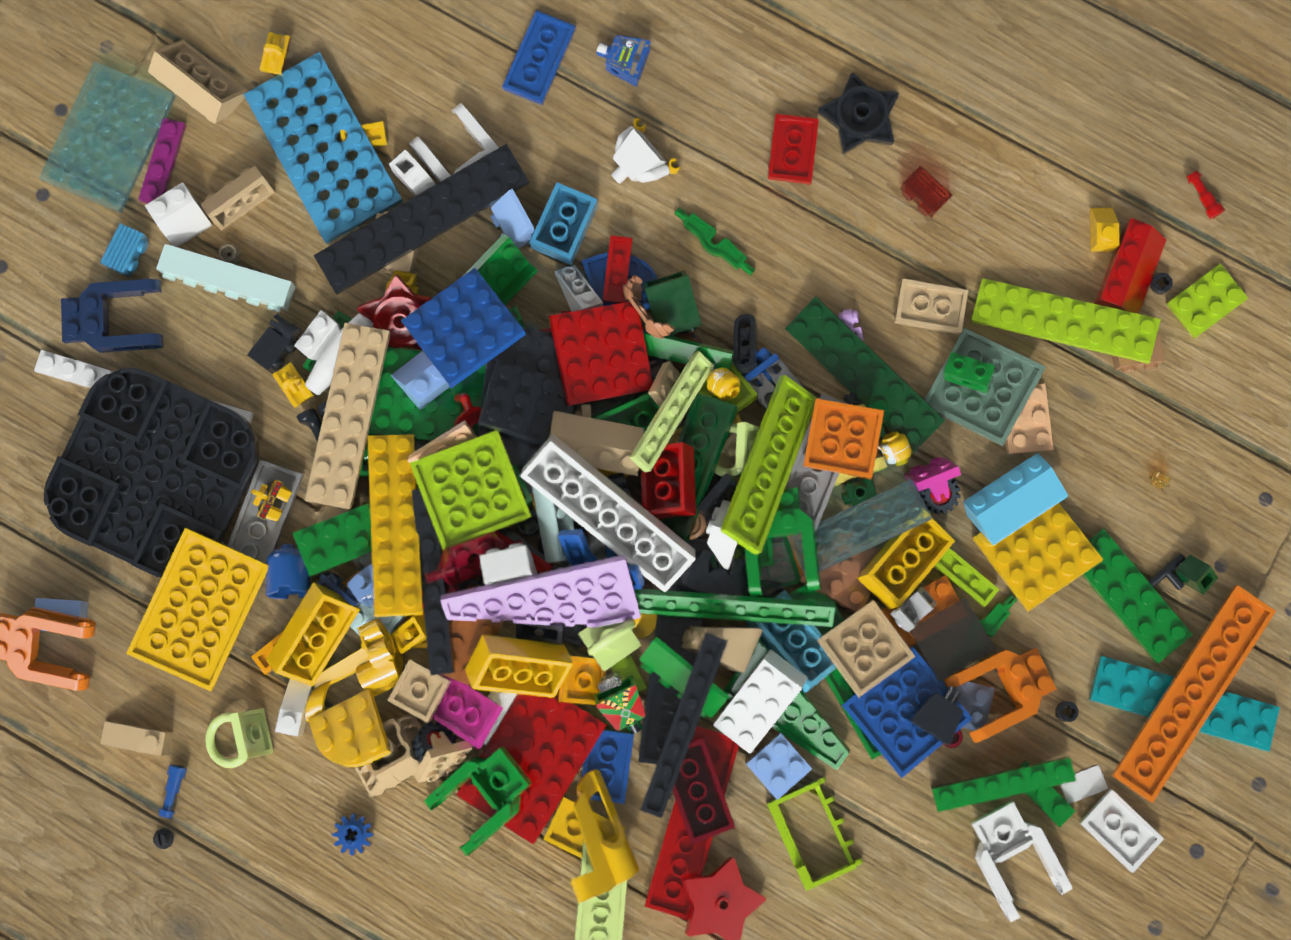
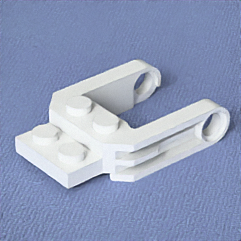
[409,103,499,213]
[971,801,1072,922]

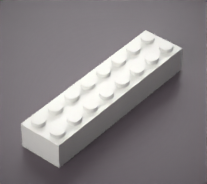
[521,434,695,592]

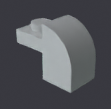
[891,586,937,632]

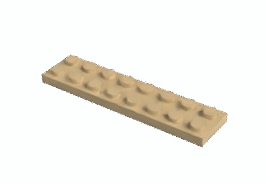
[305,323,391,510]

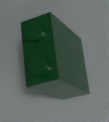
[642,270,702,337]

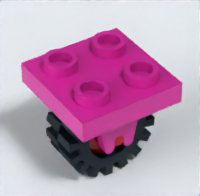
[904,457,961,515]

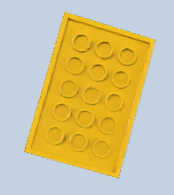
[126,528,268,691]

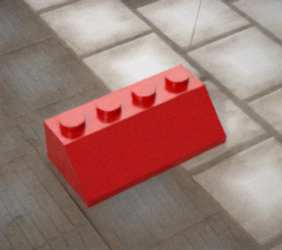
[1094,218,1166,314]

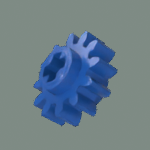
[332,813,375,856]

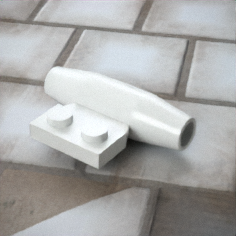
[294,310,373,395]

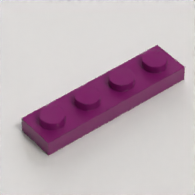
[138,118,186,204]

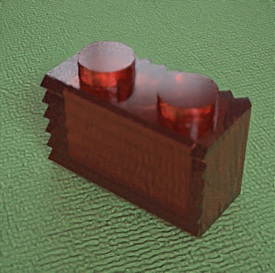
[900,165,953,218]

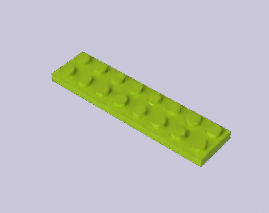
[971,278,1161,364]
[720,375,818,554]

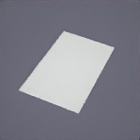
[1060,765,1108,804]

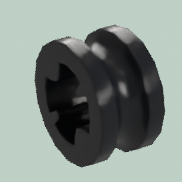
[1150,273,1173,294]
[1055,702,1079,722]

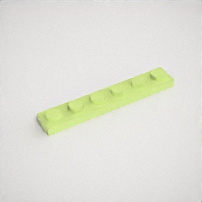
[629,351,714,472]

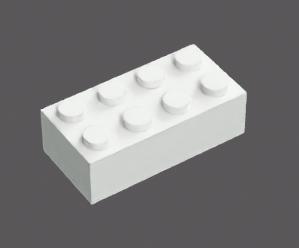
[713,649,808,753]

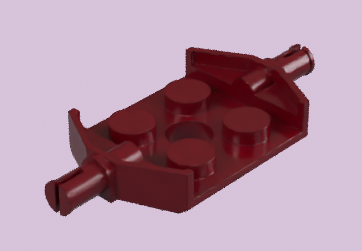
[425,531,524,591]

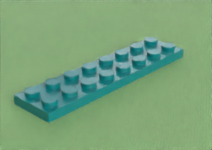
[1089,656,1280,752]

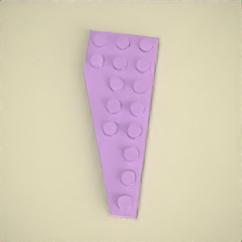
[441,555,641,628]

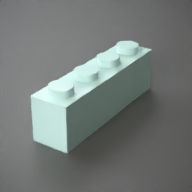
[532,486,574,563]

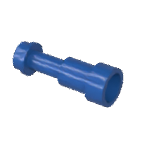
[158,764,187,818]

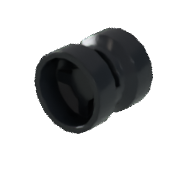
[517,512,540,536]

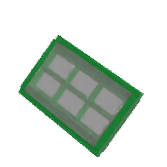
[710,536,801,588]

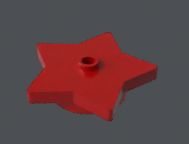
[357,274,432,350]
[682,857,766,940]

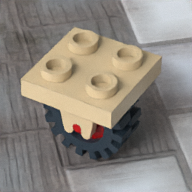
[412,722,472,783]

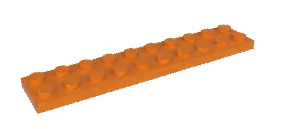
[1111,585,1276,803]

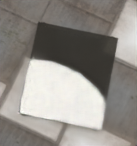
[910,597,996,682]

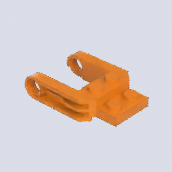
[0,607,96,691]
[943,648,1057,743]

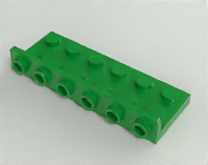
[463,234,538,305]

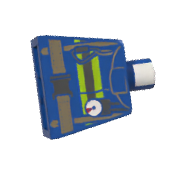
[596,35,651,86]

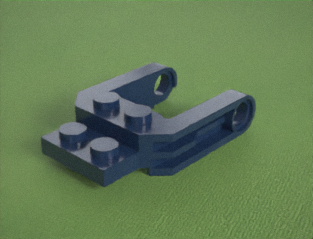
[61,279,164,353]

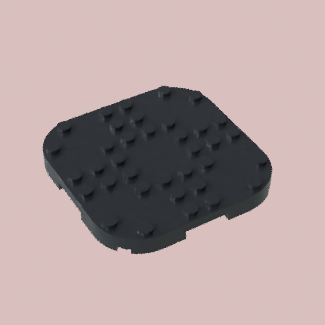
[44,368,259,578]

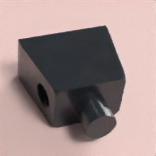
[908,686,964,745]

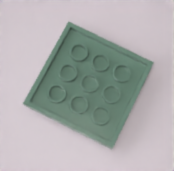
[925,328,1046,446]

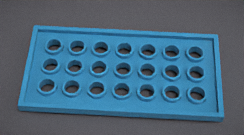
[243,52,403,244]

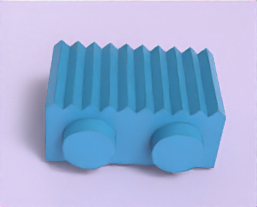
[100,223,148,277]

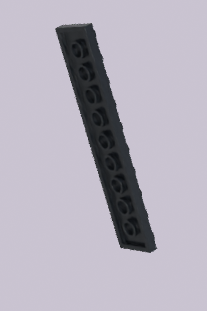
[313,144,529,295]
[638,538,711,764]

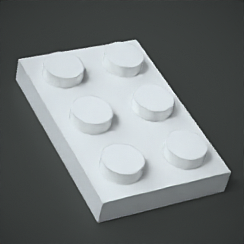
[1079,789,1164,873]

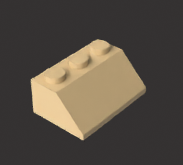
[201,166,275,231]

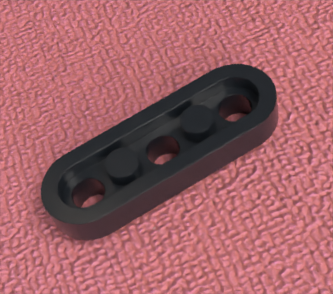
[733,314,758,373]

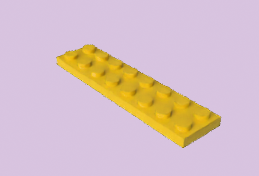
[367,435,422,617]

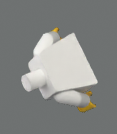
[611,118,681,184]

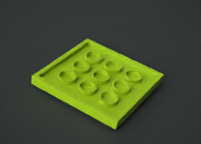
[410,431,531,551]

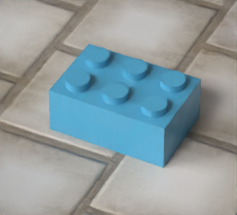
[530,182,598,266]

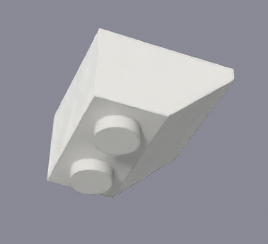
[145,182,212,247]
[706,500,738,569]
[480,544,538,585]

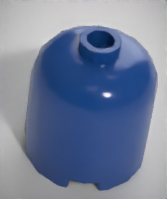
[266,544,311,599]

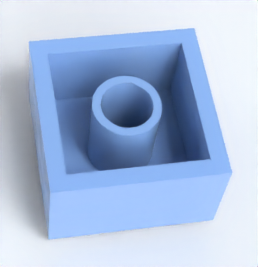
[745,733,812,800]

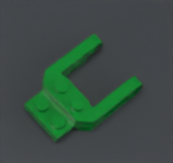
[745,487,821,597]
[424,746,532,857]

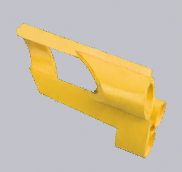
[305,618,404,722]
[571,769,639,903]

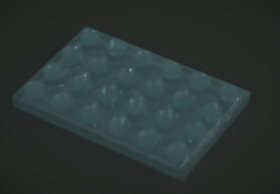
[39,62,176,213]

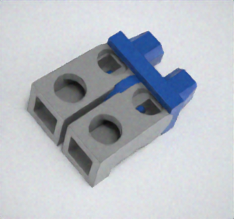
[741,347,804,412]

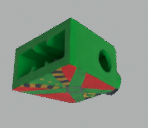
[594,675,646,734]

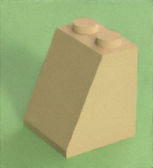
[681,626,763,673]

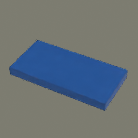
[502,10,576,105]

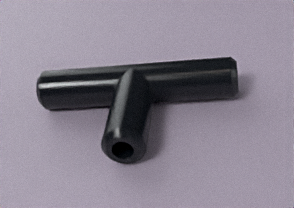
[1148,553,1186,590]

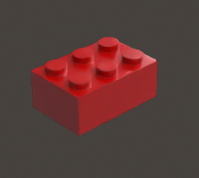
[641,442,696,519]

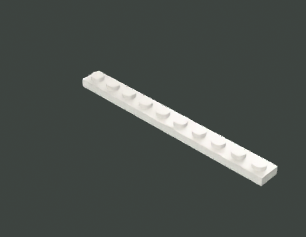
[34,350,254,424]

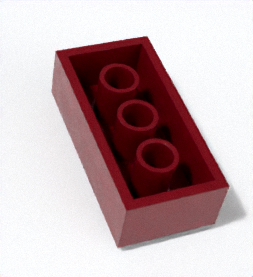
[659,737,736,844]

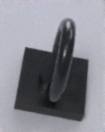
[697,473,737,523]

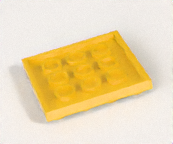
[973,503,1103,612]

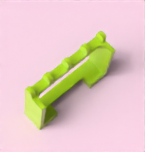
[766,776,863,891]

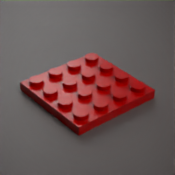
[549,301,653,406]

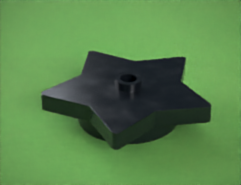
[817,73,899,155]

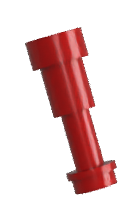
[1186,171,1225,220]

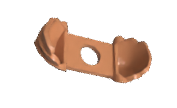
[623,275,675,339]

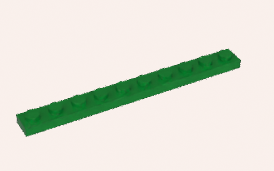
[634,589,835,627]

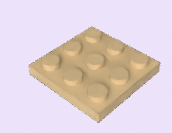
[817,600,915,698]

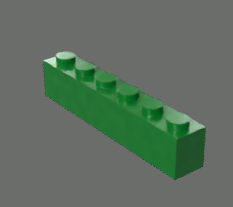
[931,756,1076,812]

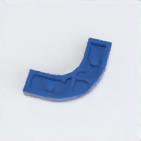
[558,529,645,589]

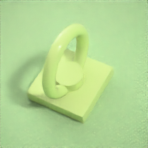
[714,422,760,477]
[578,620,642,672]
[205,708,274,768]

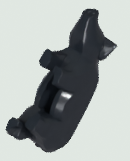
[676,549,784,598]

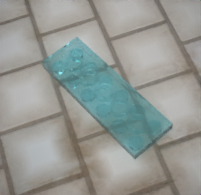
[787,479,932,577]

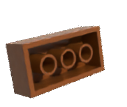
[442,581,504,686]

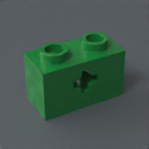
[944,352,995,394]

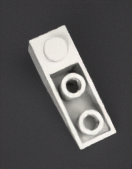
[389,150,436,196]
[555,265,603,312]

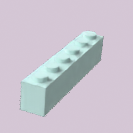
[156,244,296,312]

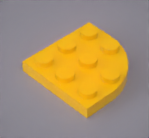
[308,689,391,767]

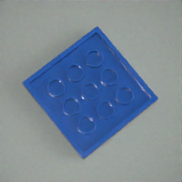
[401,268,526,388]
[841,647,973,778]

